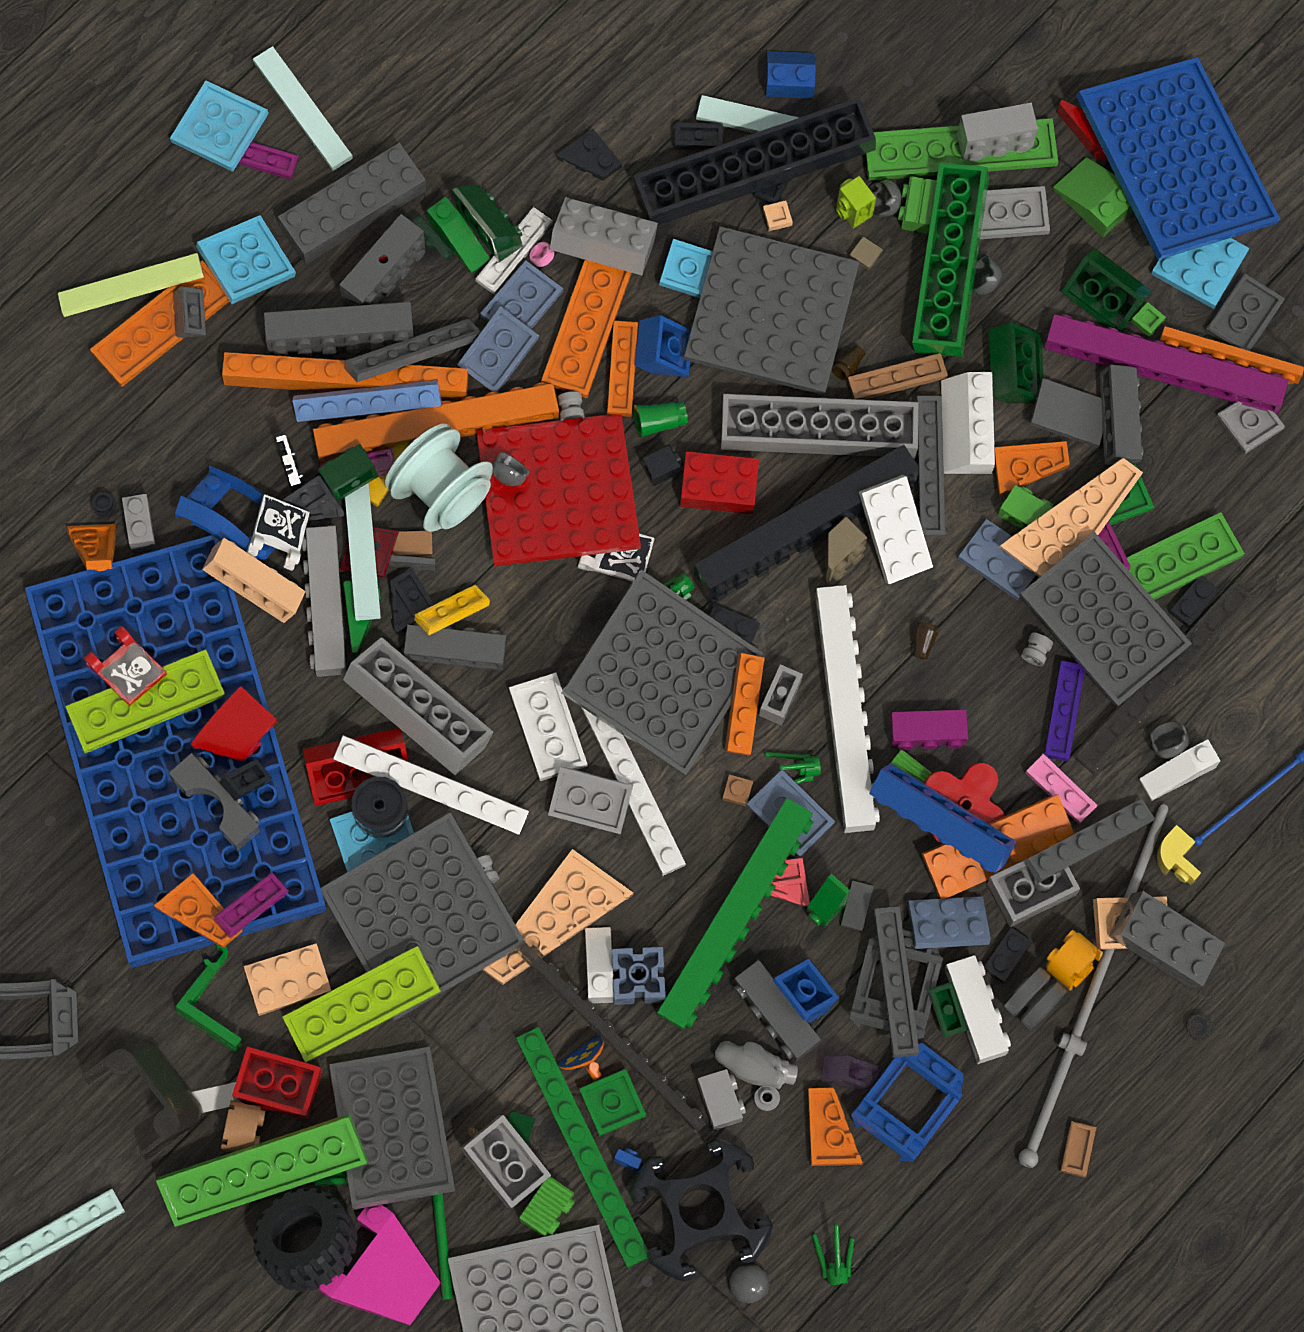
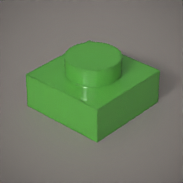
[1131,302,1166,337]

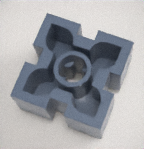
[612,947,665,1005]

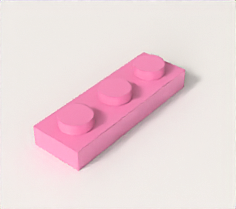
[1026,754,1098,825]

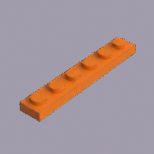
[1160,326,1304,384]

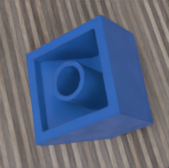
[766,51,815,98]
[635,315,691,377]
[773,959,839,1023]

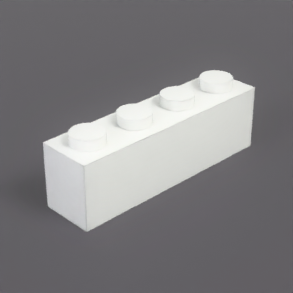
[944,956,1011,1064]

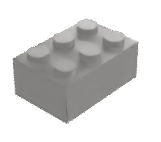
[957,103,1038,161]
[987,858,1080,927]
[460,1115,551,1208]

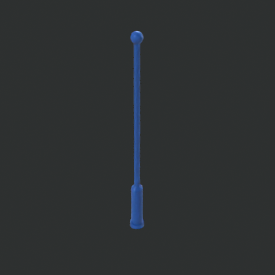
[1193,749,1304,846]

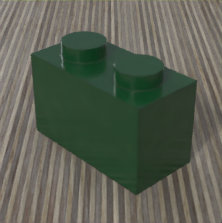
[318,444,379,502]

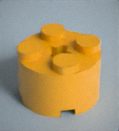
[1046,930,1103,991]

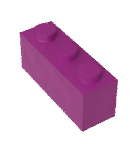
[890,710,968,751]

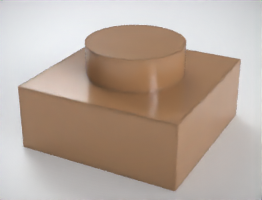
[722,775,753,807]

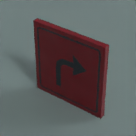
[340,527,399,578]

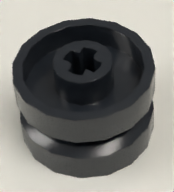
[352,777,408,838]

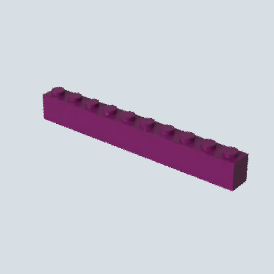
[1044,314,1288,415]

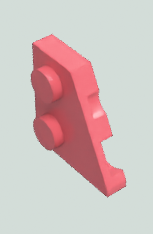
[771,858,810,907]

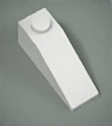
[1139,740,1220,801]
[585,927,614,1004]

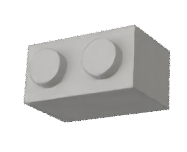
[122,494,157,553]
[759,664,803,726]
[697,1069,746,1131]

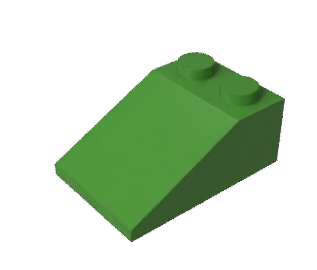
[1053,157,1133,237]

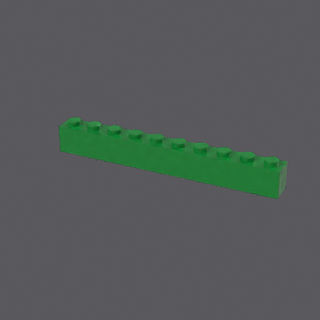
[657,798,814,1031]

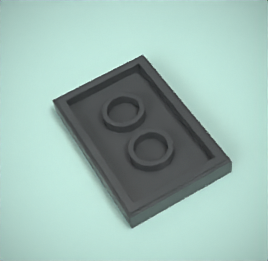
[1205,273,1285,351]
[1029,378,1103,448]

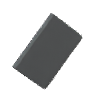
[174,286,206,338]

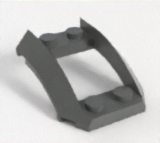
[850,930,943,1039]
[0,979,78,1060]

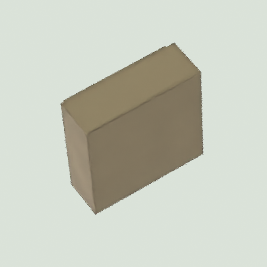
[849,237,883,271]

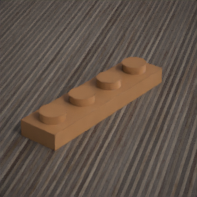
[847,353,948,400]

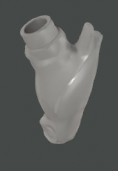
[715,1041,798,1089]

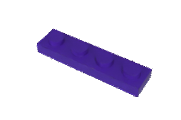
[1044,661,1085,761]

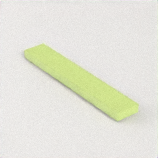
[58,253,204,317]

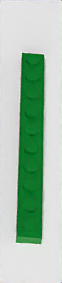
[516,1027,648,1268]

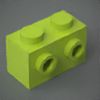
[836,176,876,229]

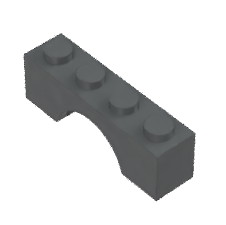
[169,753,260,851]

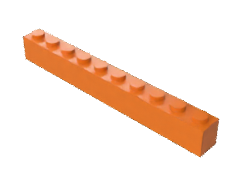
[222,352,468,401]
[313,382,559,463]

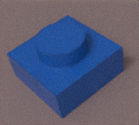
[614,1148,642,1172]

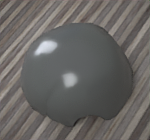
[873,180,901,218]
[973,256,1003,295]
[492,452,530,487]
[1150,721,1189,759]
[729,1264,770,1304]

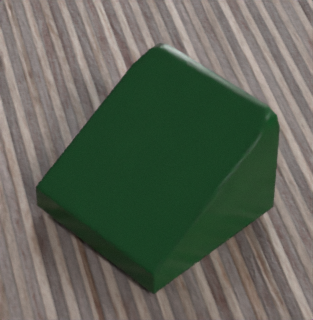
[508,1111,535,1145]

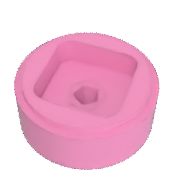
[530,242,555,267]

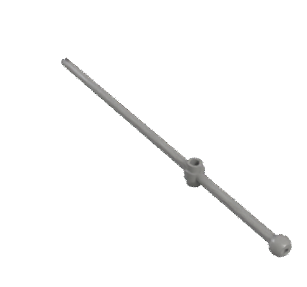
[1019,804,1168,1168]

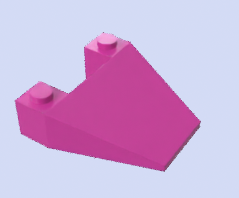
[317,1205,441,1325]

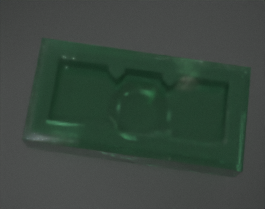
[413,216,454,261]

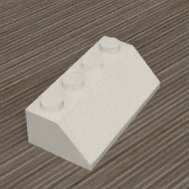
[941,372,995,474]

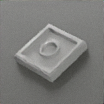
[1217,402,1285,454]

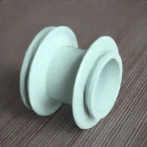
[385,424,493,532]

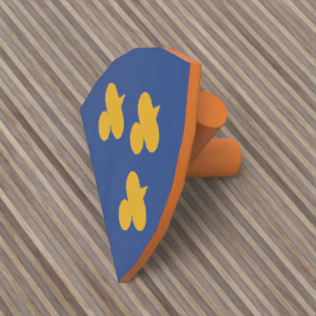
[557,1035,604,1081]

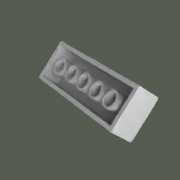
[343,637,493,775]

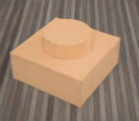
[763,201,793,231]

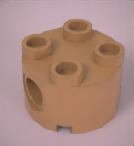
[220,1100,265,1152]

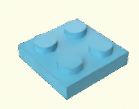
[659,239,713,298]

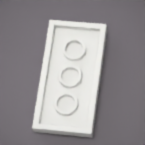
[859,475,933,584]
[509,673,587,781]

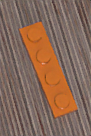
[607,321,638,417]
[725,653,765,756]

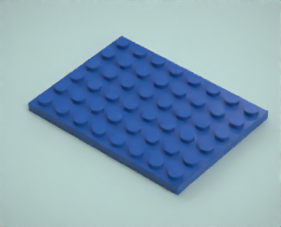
[1076,57,1280,260]

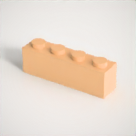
[202,538,306,623]

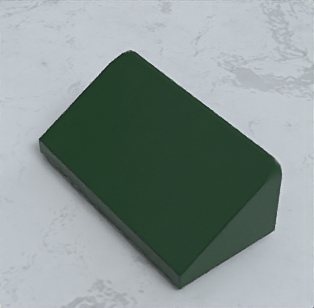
[928,982,968,1038]

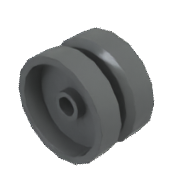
[1003,967,1067,1032]

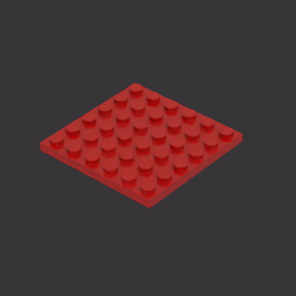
[476,414,641,567]

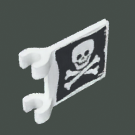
[247,494,310,571]
[577,534,654,582]

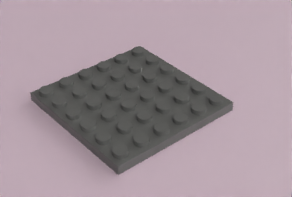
[684,227,859,396]
[561,570,763,776]
[320,812,526,1021]

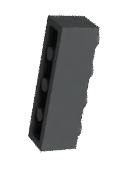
[1100,365,1143,465]
[404,623,506,670]
[733,960,821,1063]

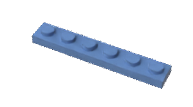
[293,380,442,422]

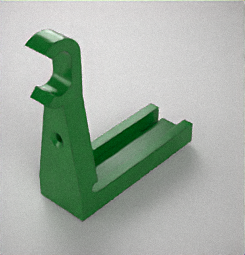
[176,944,242,1053]

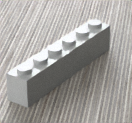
[302,526,346,677]

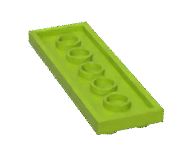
[66,650,225,753]
[283,946,442,1062]

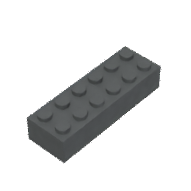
[278,143,427,265]
[264,302,414,357]

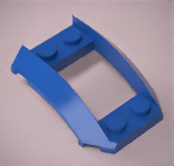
[175,466,275,559]
[851,1043,963,1162]

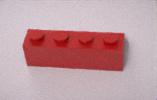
[303,728,408,806]

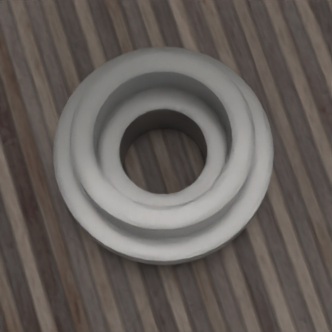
[754,1086,780,1111]

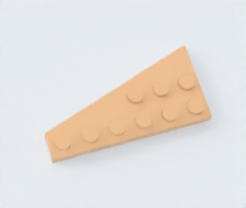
[998,458,1143,578]
[483,849,633,985]

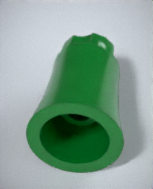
[633,402,688,438]

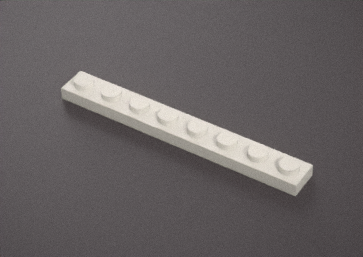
[581,707,686,876]
[333,735,529,834]

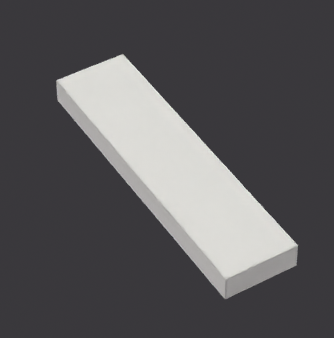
[476,207,553,295]

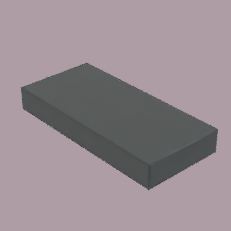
[389,555,436,571]
[841,880,874,932]

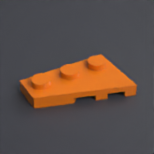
[994,441,1070,496]
[67,524,117,571]
[154,873,243,948]
[808,1088,863,1166]

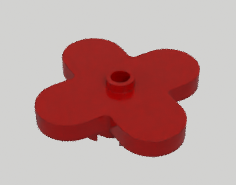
[924,763,1005,844]

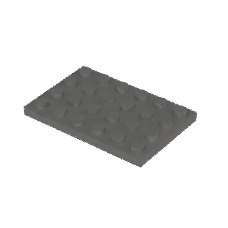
[1020,532,1192,708]
[329,1047,455,1210]

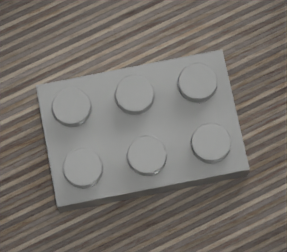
[980,186,1050,239]
[548,766,633,834]

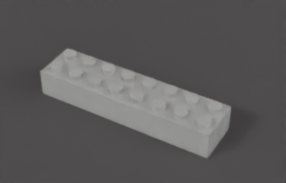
[721,394,919,458]

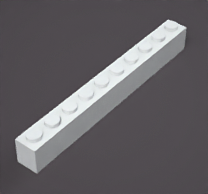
[815,585,880,833]

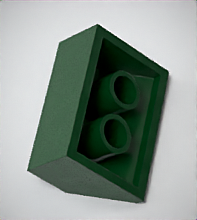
[452,185,523,262]
[1061,248,1152,333]
[988,322,1044,404]

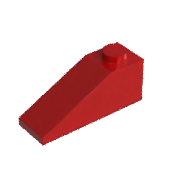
[1057,100,1108,161]

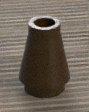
[832,345,865,380]
[913,622,938,660]

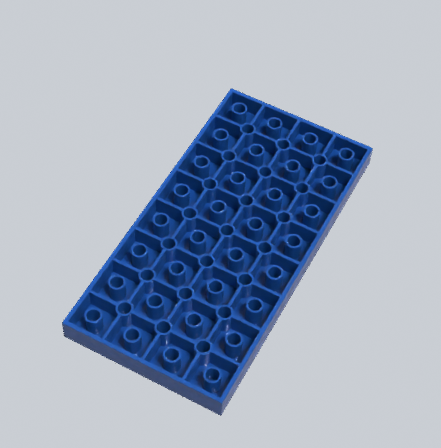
[25,535,327,968]

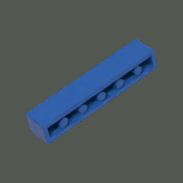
[869,763,1016,873]

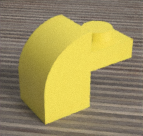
[1157,825,1201,885]

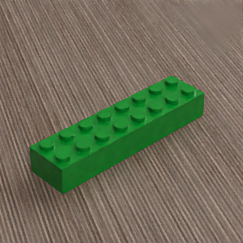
[912,163,989,357]

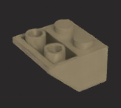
[825,517,867,584]

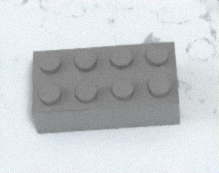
[550,197,658,275]

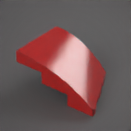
[191,686,277,763]

